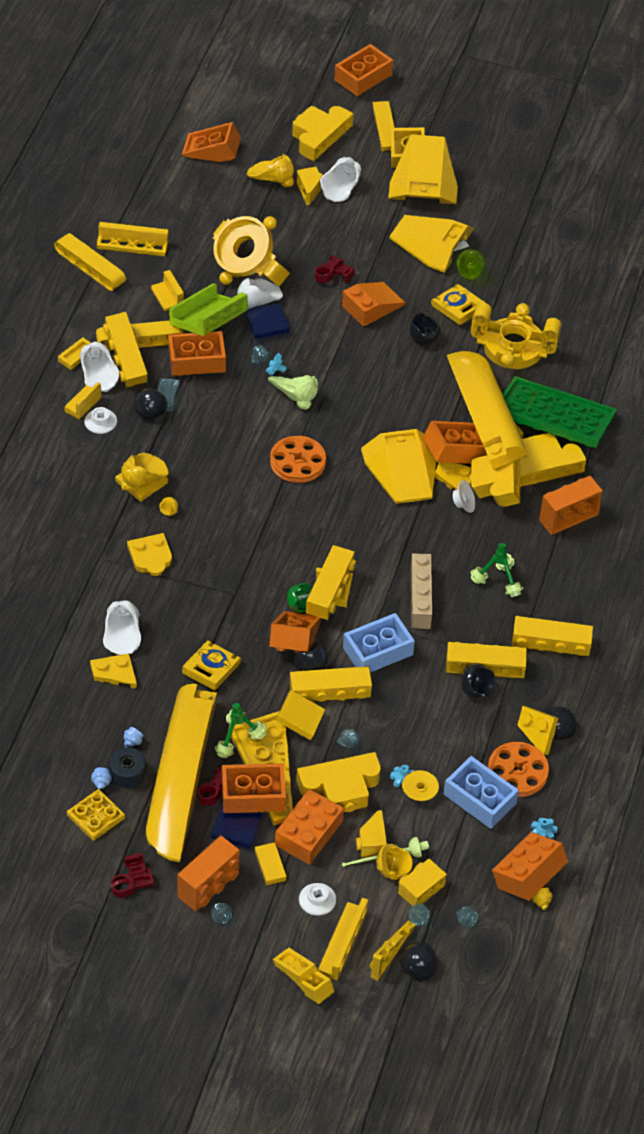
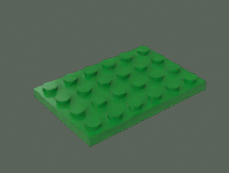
[503,376,617,448]

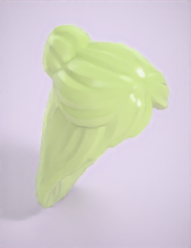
[268,375,318,410]

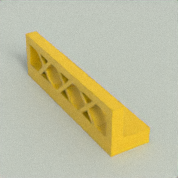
[96,222,168,257]
[318,898,368,981]

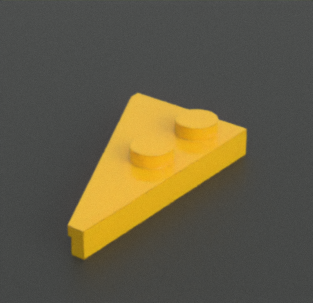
[370,920,416,981]

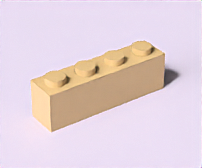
[410,553,432,629]

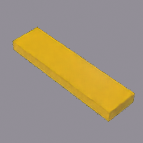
[372,101,395,151]

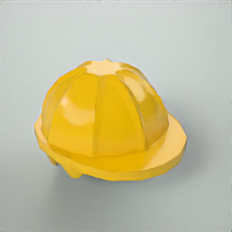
[376,844,413,880]

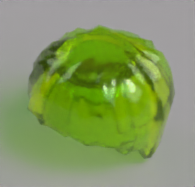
[456,249,486,280]

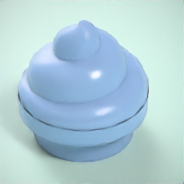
[124,727,144,748]
[91,767,112,790]

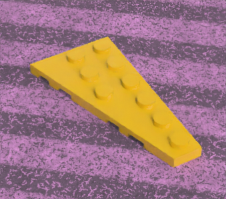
[228,711,293,826]

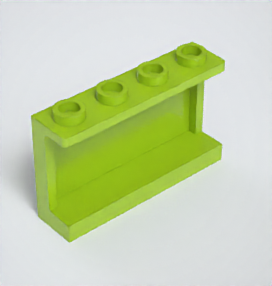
[169,283,248,336]

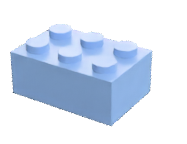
[343,613,415,672]
[444,756,519,829]

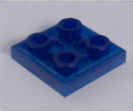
[245,303,289,339]
[211,804,263,849]

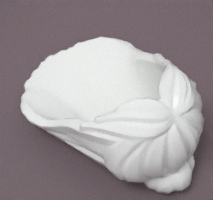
[320,157,361,202]
[237,277,283,311]
[80,342,119,392]
[103,600,141,655]

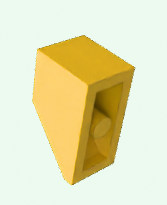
[296,167,323,205]
[356,810,387,858]

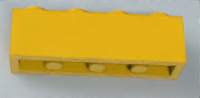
[103,312,148,388]
[306,545,357,620]
[512,616,593,656]
[446,642,526,679]
[289,666,372,702]

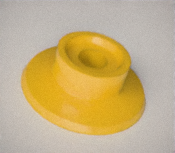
[402,770,439,801]

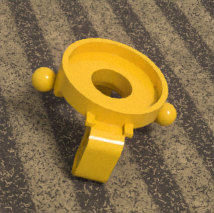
[213,216,290,287]
[471,303,562,369]

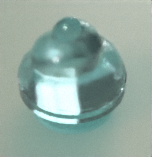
[251,345,270,363]
[337,728,359,748]
[211,903,232,924]
[409,904,430,925]
[457,906,478,928]

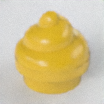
[159,497,179,516]
[532,888,553,910]

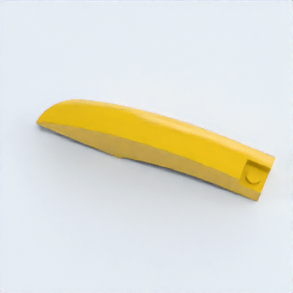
[447,351,528,469]
[146,684,217,862]

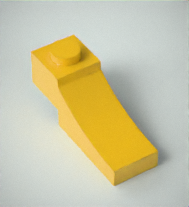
[273,948,335,1004]

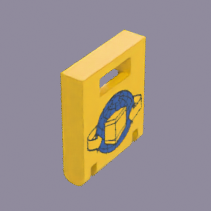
[431,284,485,325]
[182,640,241,691]

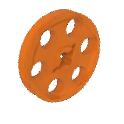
[270,436,326,483]
[488,742,549,797]

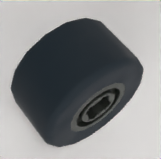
[109,747,146,788]

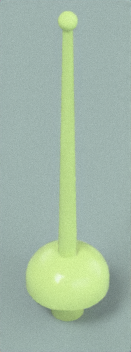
[342,837,429,867]

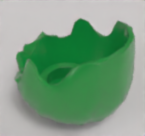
[287,583,312,613]

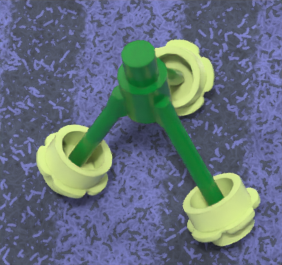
[471,543,523,597]
[215,703,266,758]

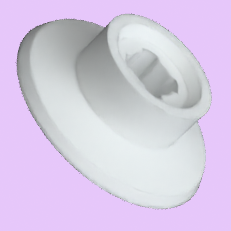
[84,407,117,434]
[453,480,475,513]
[299,883,336,915]

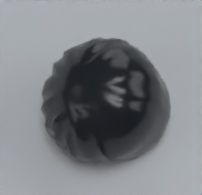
[410,313,441,344]
[134,388,167,419]
[293,644,327,671]
[461,663,495,698]
[546,706,576,740]
[400,942,438,981]

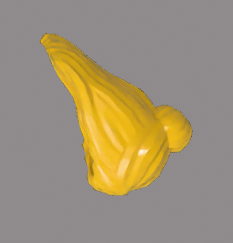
[247,154,294,187]
[120,453,169,491]

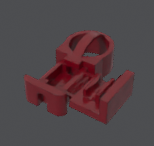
[315,255,355,283]
[198,769,222,806]
[110,853,154,898]

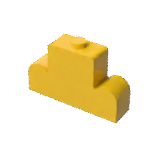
[292,106,353,161]
[520,433,586,487]
[469,455,520,507]
[296,752,381,812]

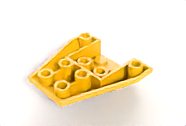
[388,134,458,204]
[389,215,474,273]
[361,429,436,504]

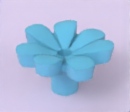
[266,353,287,376]
[390,765,414,787]
[531,818,558,840]

